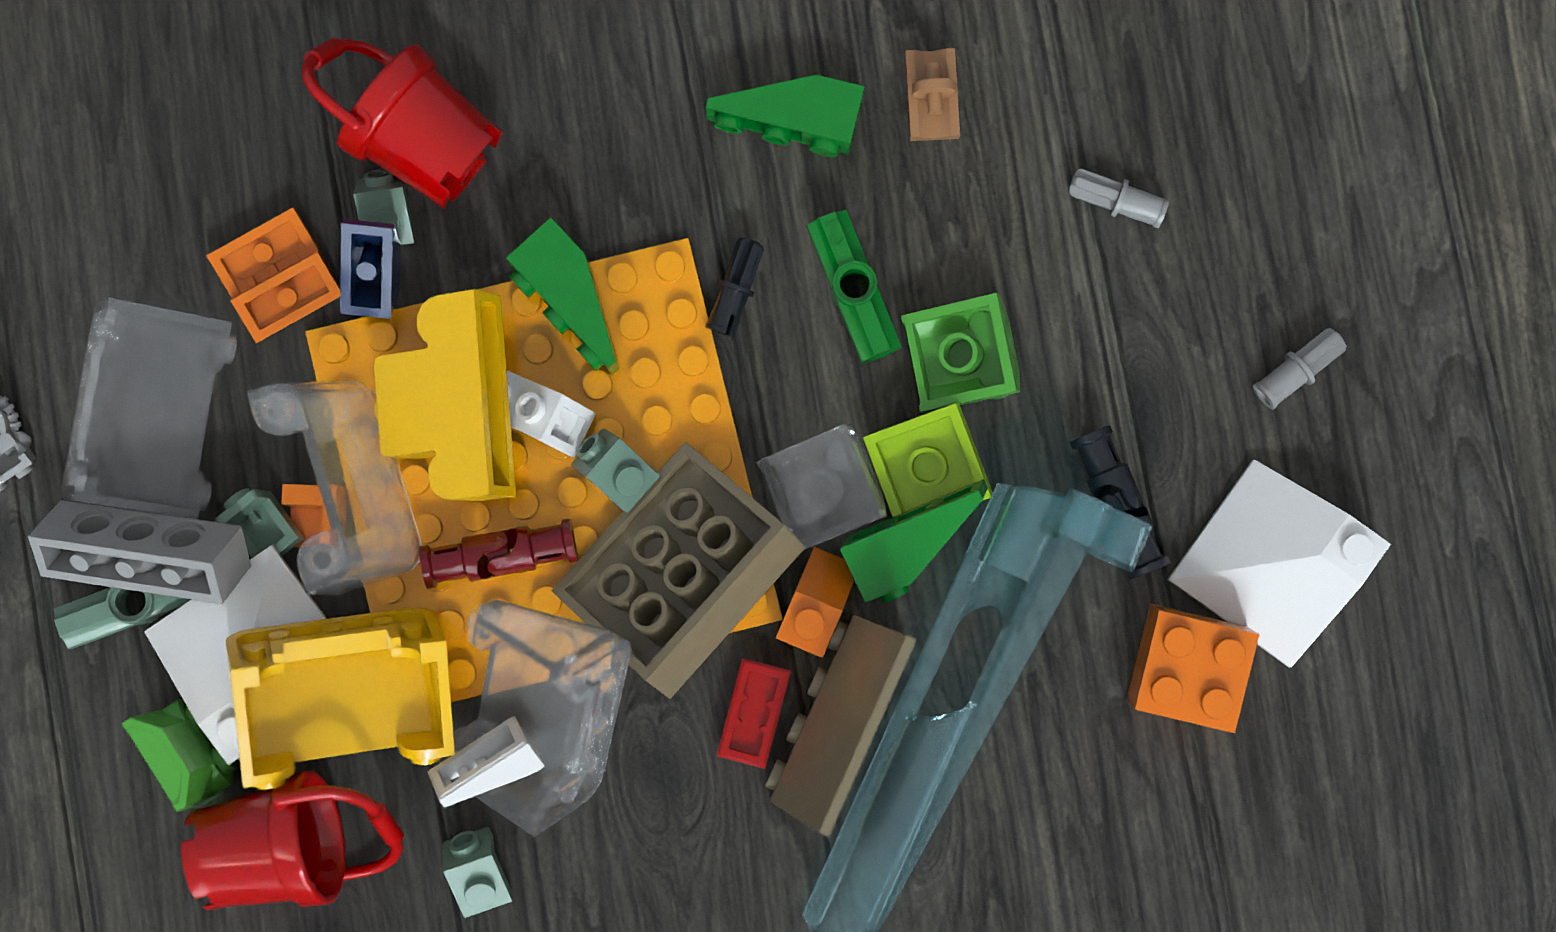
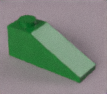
[840,479,988,603]

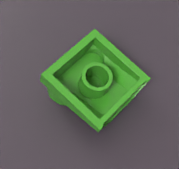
[901,293,1020,413]
[122,698,237,812]

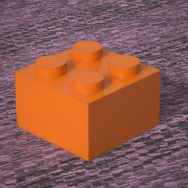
[1126,603,1260,733]

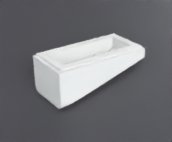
[428,716,545,807]

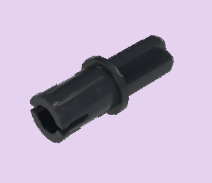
[705,237,764,338]

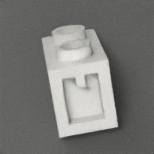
[506,370,596,458]

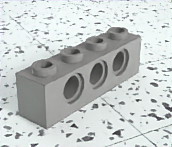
[28,500,251,604]

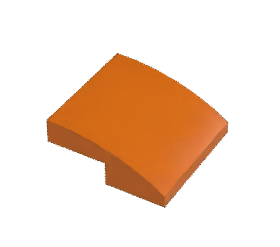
[206,206,340,343]

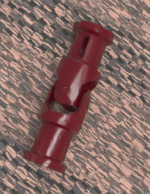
[419,518,578,589]

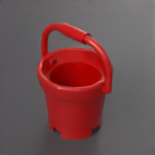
[301,37,504,210]
[181,771,404,910]

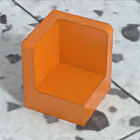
[281,484,343,549]

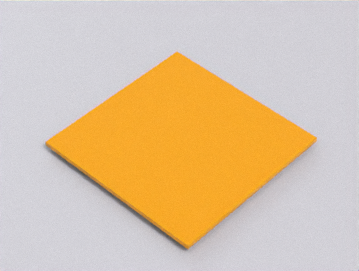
[305,238,783,702]

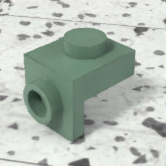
[353,169,416,245]
[571,429,660,513]
[215,488,305,558]
[442,827,512,918]

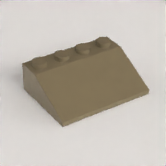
[551,442,806,699]
[765,615,916,837]

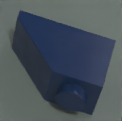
[340,219,401,319]

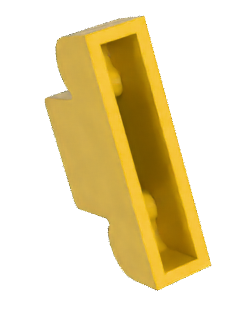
[374,289,516,501]

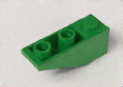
[706,74,865,157]
[506,217,619,375]

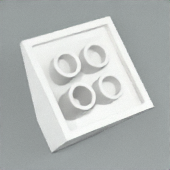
[1167,459,1391,668]
[144,544,327,765]

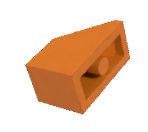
[776,547,854,658]

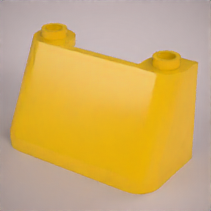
[226,608,455,789]

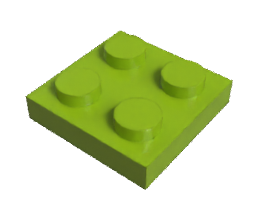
[863,401,993,517]

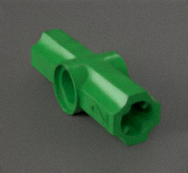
[806,210,902,364]

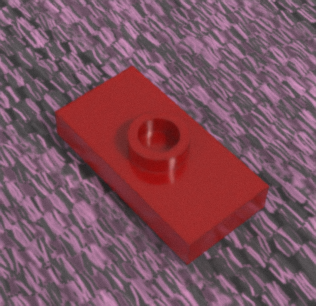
[717,658,791,769]

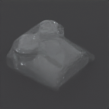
[756,424,887,550]

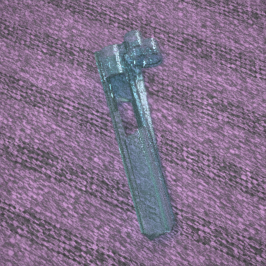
[802,482,1153,932]

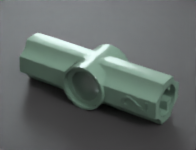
[53,587,191,649]

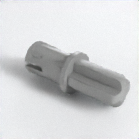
[1069,168,1169,229]
[1253,328,1347,410]

